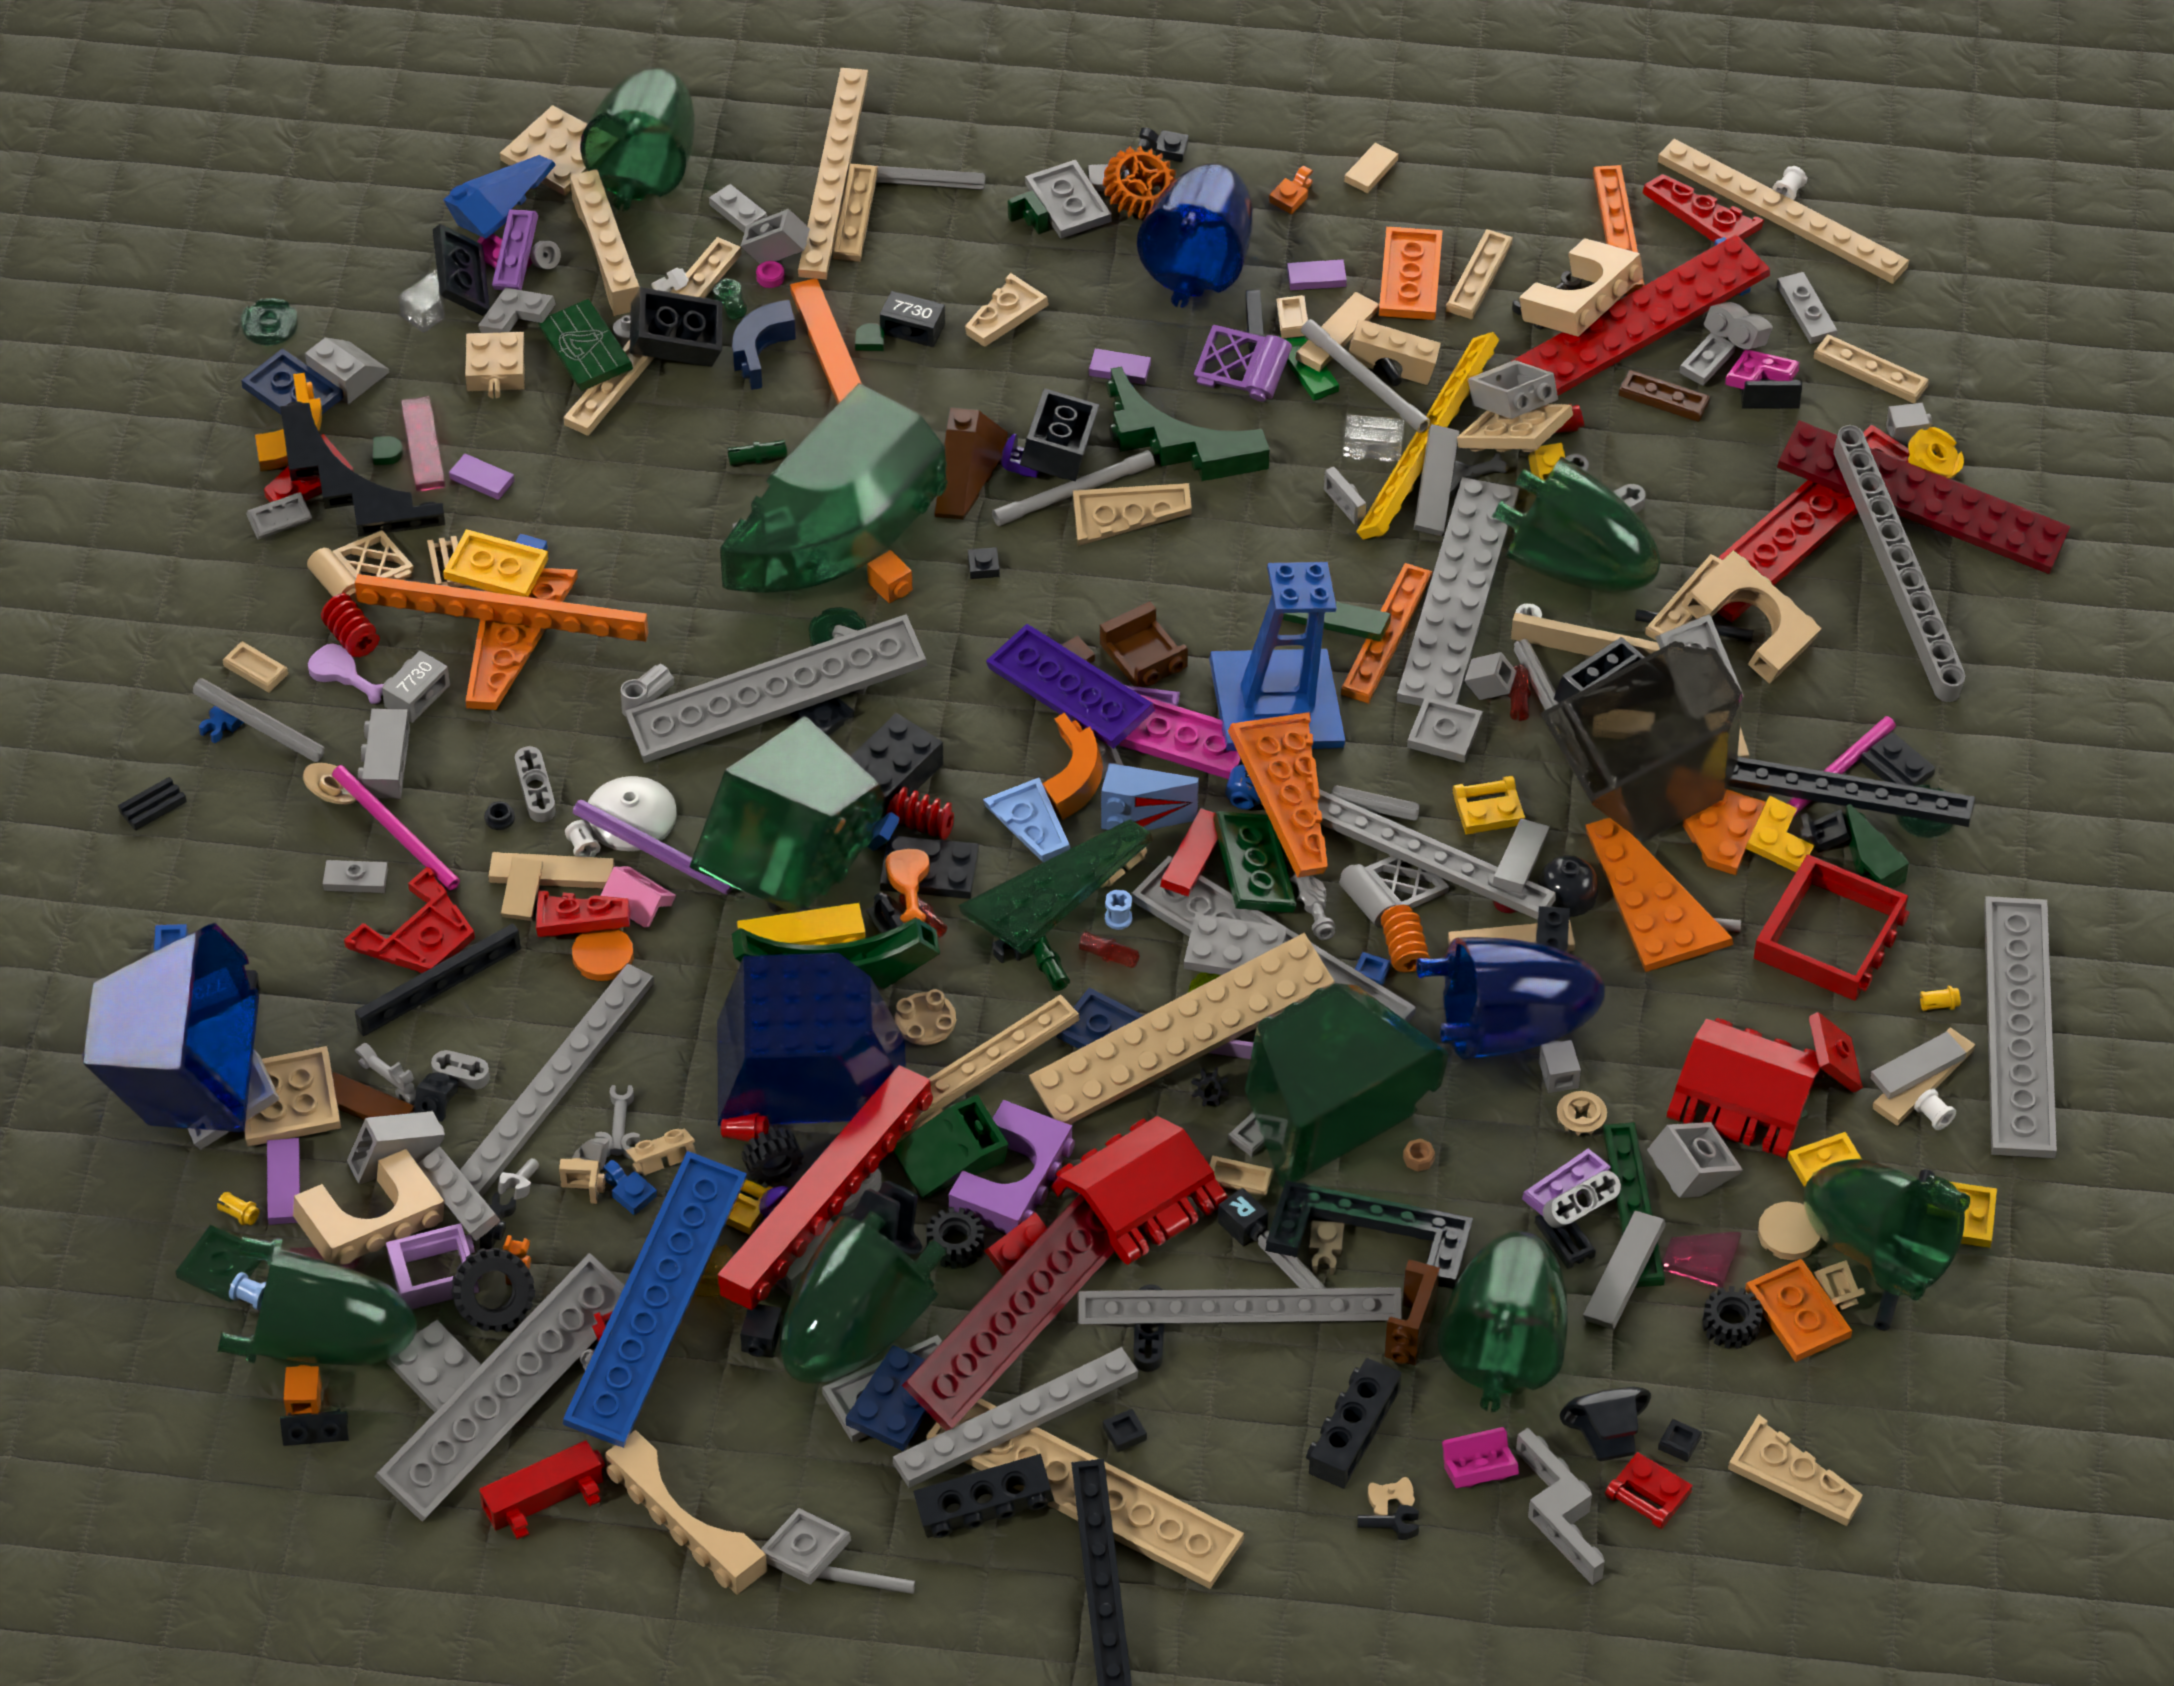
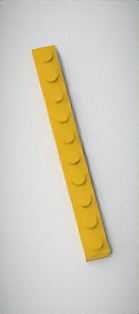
[1356,332,1499,540]

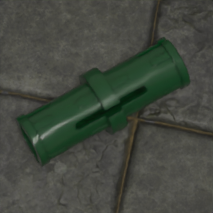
[727,439,787,466]
[1027,932,1070,991]

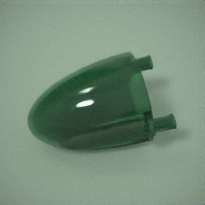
[580,67,695,212]
[1492,456,1660,592]
[1803,1159,1970,1301]
[780,1211,947,1384]
[1438,1231,1568,1412]
[217,1236,416,1366]

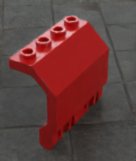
[1666,1018,1825,1159]
[1051,1116,1228,1265]

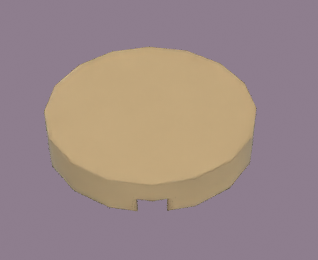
[1758,1201,1822,1260]

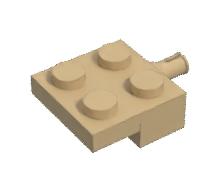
[465,332,525,399]

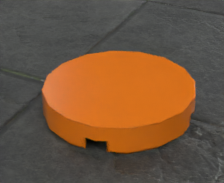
[572,929,634,981]

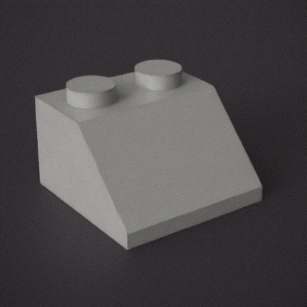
[305,337,389,404]
[1647,1122,1743,1198]

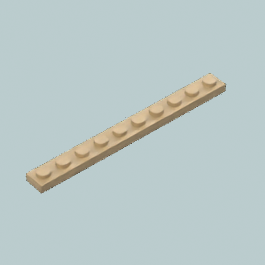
[798,68,868,280]
[1658,139,1909,284]
[564,237,741,436]

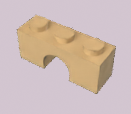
[1348,319,1441,385]

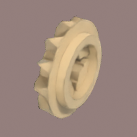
[1557,1091,1607,1136]

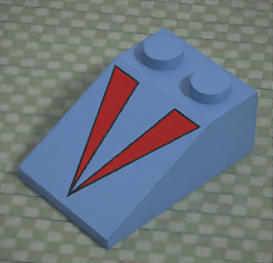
[1101,763,1199,834]

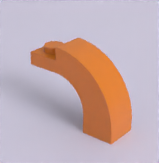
[1042,713,1103,820]

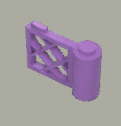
[1194,325,1292,402]

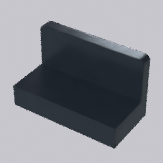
[1740,380,1802,409]

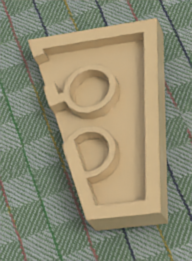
[965,273,1049,347]

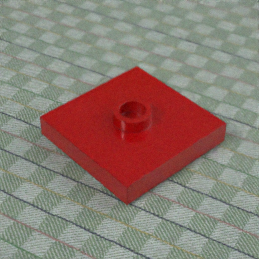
[1809,1012,1863,1093]

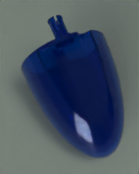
[1137,163,1253,308]
[1416,937,1605,1060]

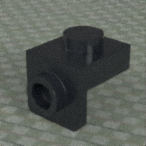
[1800,809,1852,853]
[414,1073,459,1122]

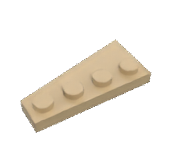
[1728,1414,1863,1526]

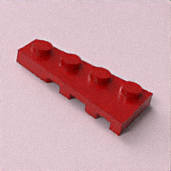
[1642,174,1764,243]

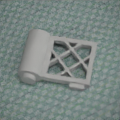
[1339,855,1449,928]

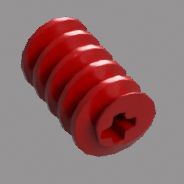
[321,593,380,657]
[887,786,954,840]

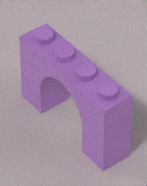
[949,1100,1075,1234]

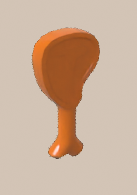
[885,849,930,923]

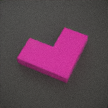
[1725,349,1799,389]

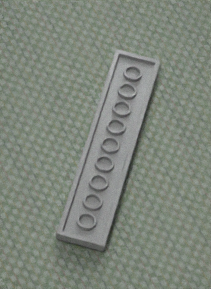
[1397,477,1519,706]
[625,614,927,763]
[1131,856,1416,1054]
[1984,896,2057,1158]
[374,1253,625,1522]

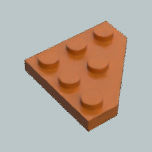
[1669,775,1766,876]

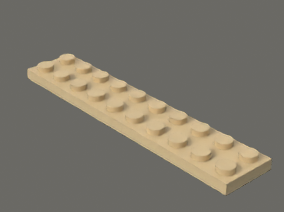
[1029,933,1335,1125]
[927,1398,1244,1589]

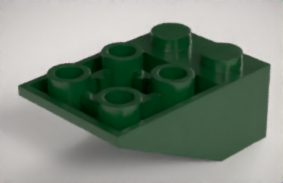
[892,1094,1008,1199]

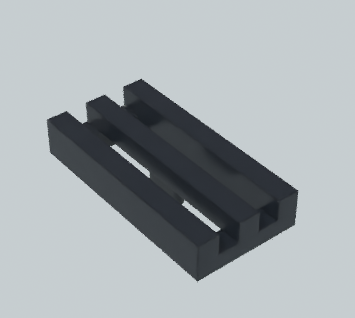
[118,777,187,831]
[1535,1206,1596,1269]

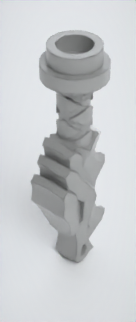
[1290,874,1335,940]

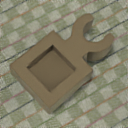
[1309,1221,1344,1275]

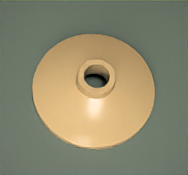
[303,763,357,804]

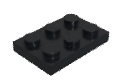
[433,224,490,316]
[880,835,979,899]

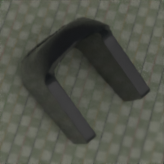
[837,1181,923,1257]
[1559,1386,1651,1462]

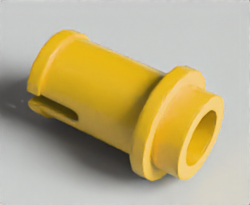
[1920,986,1961,1011]
[217,1192,260,1226]

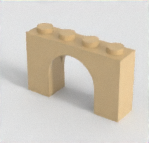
[1519,238,1643,336]
[1682,550,1822,684]
[293,1149,444,1269]

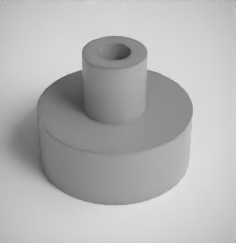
[531,241,561,269]
[613,315,630,345]

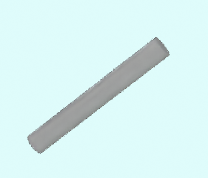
[817,1566,916,1594]

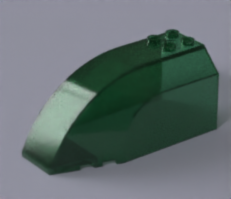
[720,383,948,593]

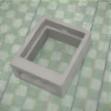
[1468,360,1558,419]

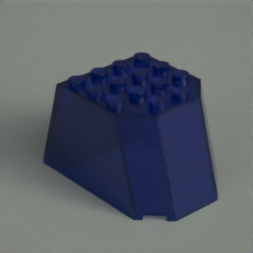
[82,923,259,1132]
[717,953,906,1126]

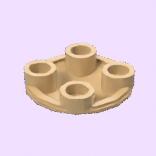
[895,989,957,1045]

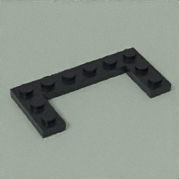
[1265,1181,1473,1289]

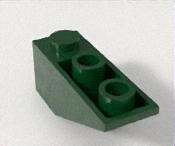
[1845,804,1909,889]

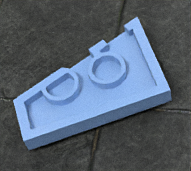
[983,778,1071,862]

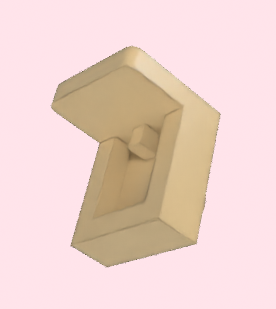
[559,1158,605,1204]
[1814,1260,1866,1310]

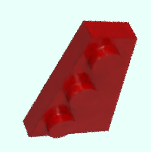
[264,434,354,502]
[536,890,630,937]

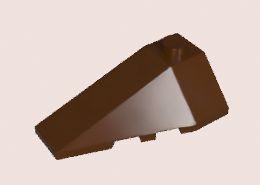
[935,408,1008,520]

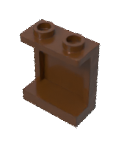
[1100,601,1188,688]
[1385,1259,1440,1366]

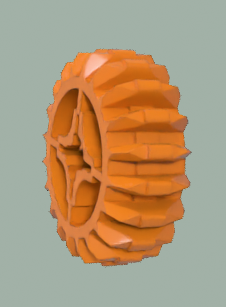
[1103,146,1178,220]

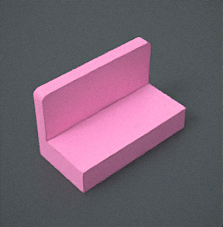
[600,866,676,927]

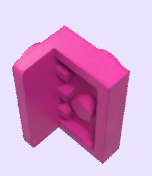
[1442,1427,1519,1488]

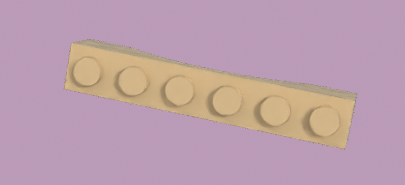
[570,170,639,316]
[605,1430,767,1595]

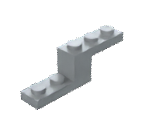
[1516,1428,1605,1585]

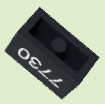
[880,291,945,348]

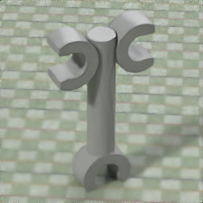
[355,1043,416,1105]
[595,1085,640,1159]

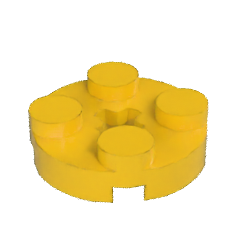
[1908,427,1964,479]

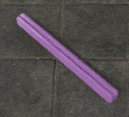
[573,800,734,894]

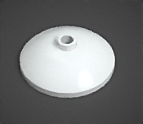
[588,776,677,851]

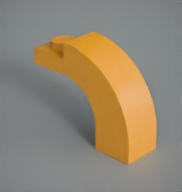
[255,373,322,471]

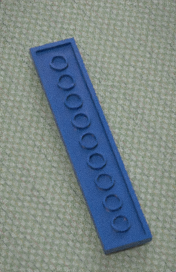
[563,1151,747,1448]

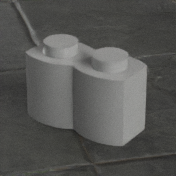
[1704,302,1773,349]

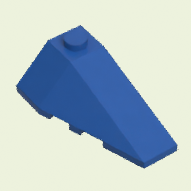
[443,155,556,239]

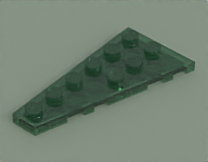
[958,819,1153,954]

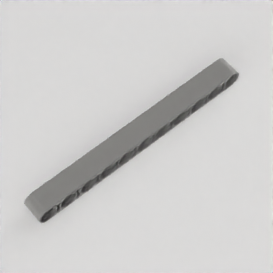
[1833,425,1966,702]

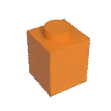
[867,550,913,604]
[284,1365,322,1416]

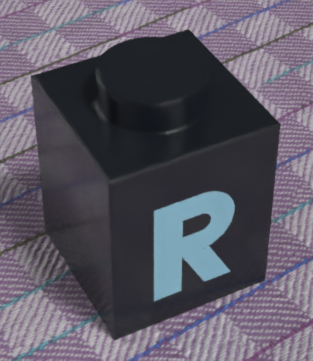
[1218,1188,1268,1247]

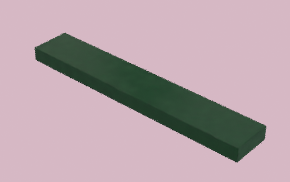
[1603,1122,1665,1288]

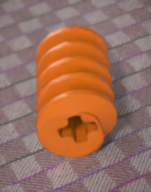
[1381,904,1431,973]

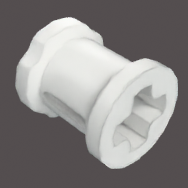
[1773,166,1807,200]
[565,820,601,857]
[1914,1089,1956,1130]

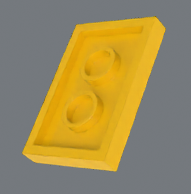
[443,529,549,597]

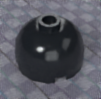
[1538,855,1598,917]

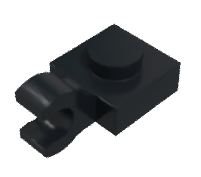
[1138,128,1189,162]
[480,1192,516,1250]

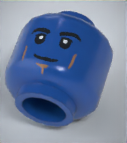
[1225,764,1262,810]

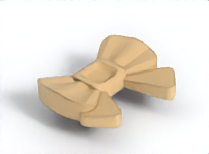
[1368,1477,1415,1515]

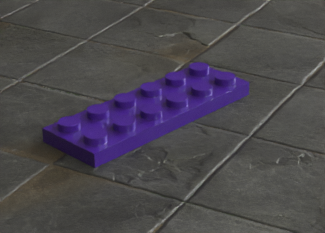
[986,624,1155,749]

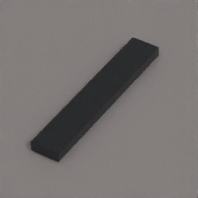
[355,923,521,1036]

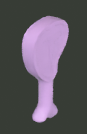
[308,643,384,704]

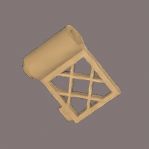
[307,530,414,603]

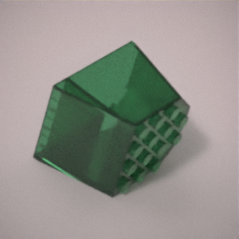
[689,716,885,913]
[1245,983,1449,1188]

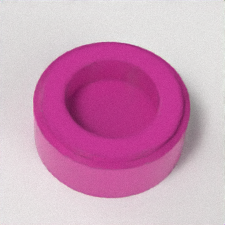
[756,261,785,288]

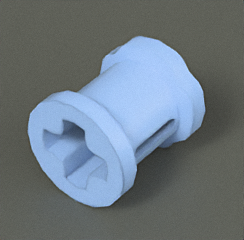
[1105,890,1132,930]
[229,1272,272,1310]

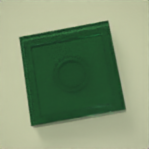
[175,1224,266,1303]

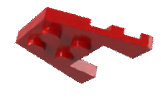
[344,867,475,973]

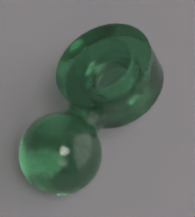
[713,279,747,320]

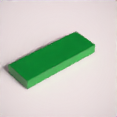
[1277,335,1339,401]

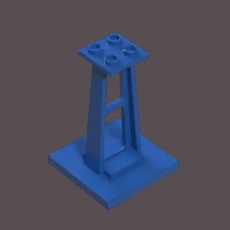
[1209,562,1345,751]

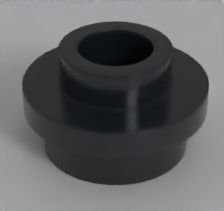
[484,801,515,830]

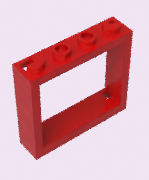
[1753,854,1910,1001]

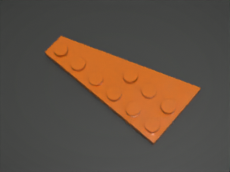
[466,568,578,710]
[1228,712,1328,878]
[1586,816,1733,972]

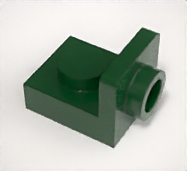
[1008,190,1049,235]

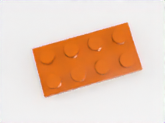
[1379,227,1443,320]

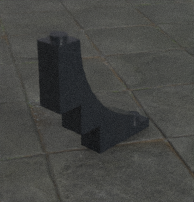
[280,401,445,537]

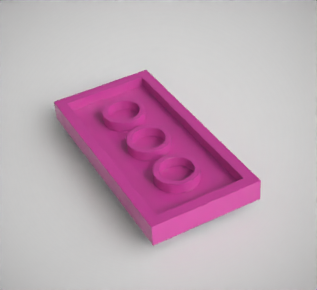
[1120,695,1242,779]

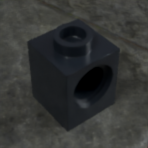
[740,1304,783,1358]

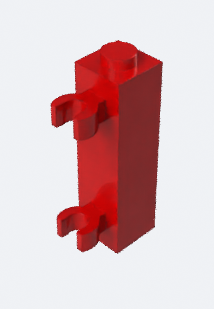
[479,1440,605,1540]

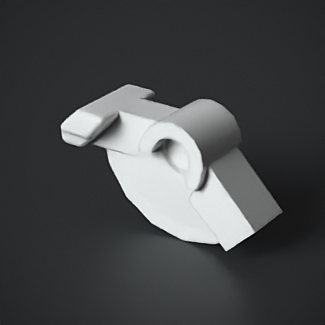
[651,268,689,292]

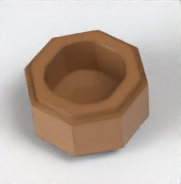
[1403,1139,1435,1172]

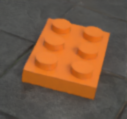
[1745,1258,1852,1362]

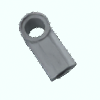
[620,663,674,717]

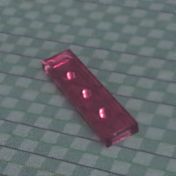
[401,396,445,491]

